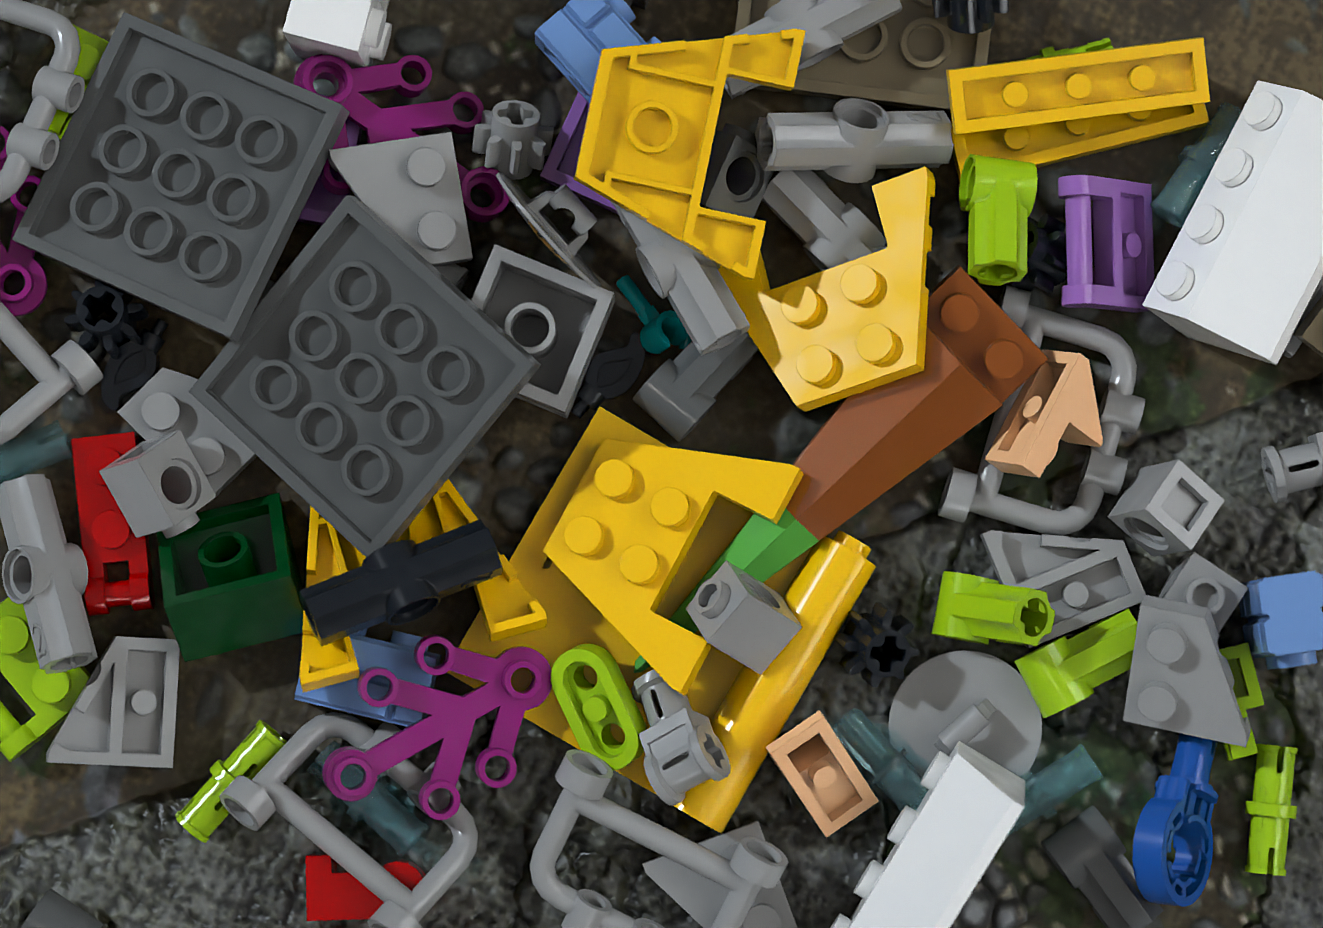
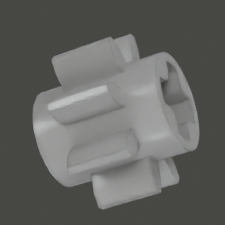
[472,100,554,180]

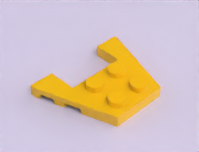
[574,29,805,281]
[718,166,935,412]
[543,438,804,696]
[299,479,547,693]

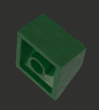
[157,493,304,662]

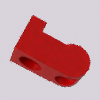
[305,853,426,921]

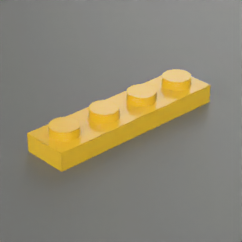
[946,37,1210,135]
[951,103,1209,181]

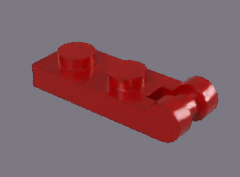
[71,432,155,616]

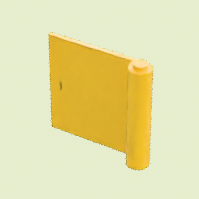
[447,406,876,833]

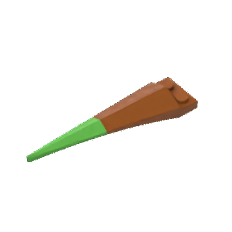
[634,264,1049,673]

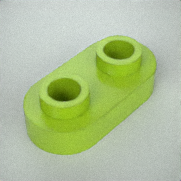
[551,643,647,771]

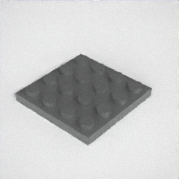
[12,12,350,343]
[189,195,541,557]

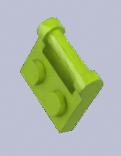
[0,597,91,762]

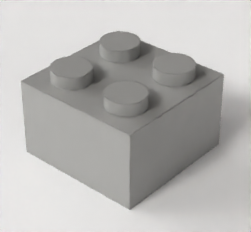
[471,244,615,418]

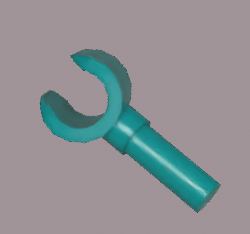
[616,275,689,354]

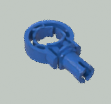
[1133,733,1219,907]

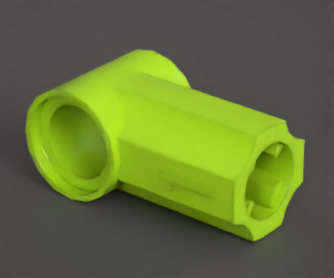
[959,154,1038,286]
[932,571,1055,646]
[1014,608,1138,718]

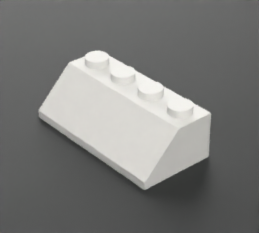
[1142,80,1323,365]
[830,741,1026,928]

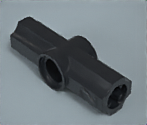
[300,519,503,647]

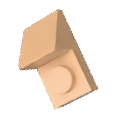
[985,349,1103,478]
[766,710,879,838]

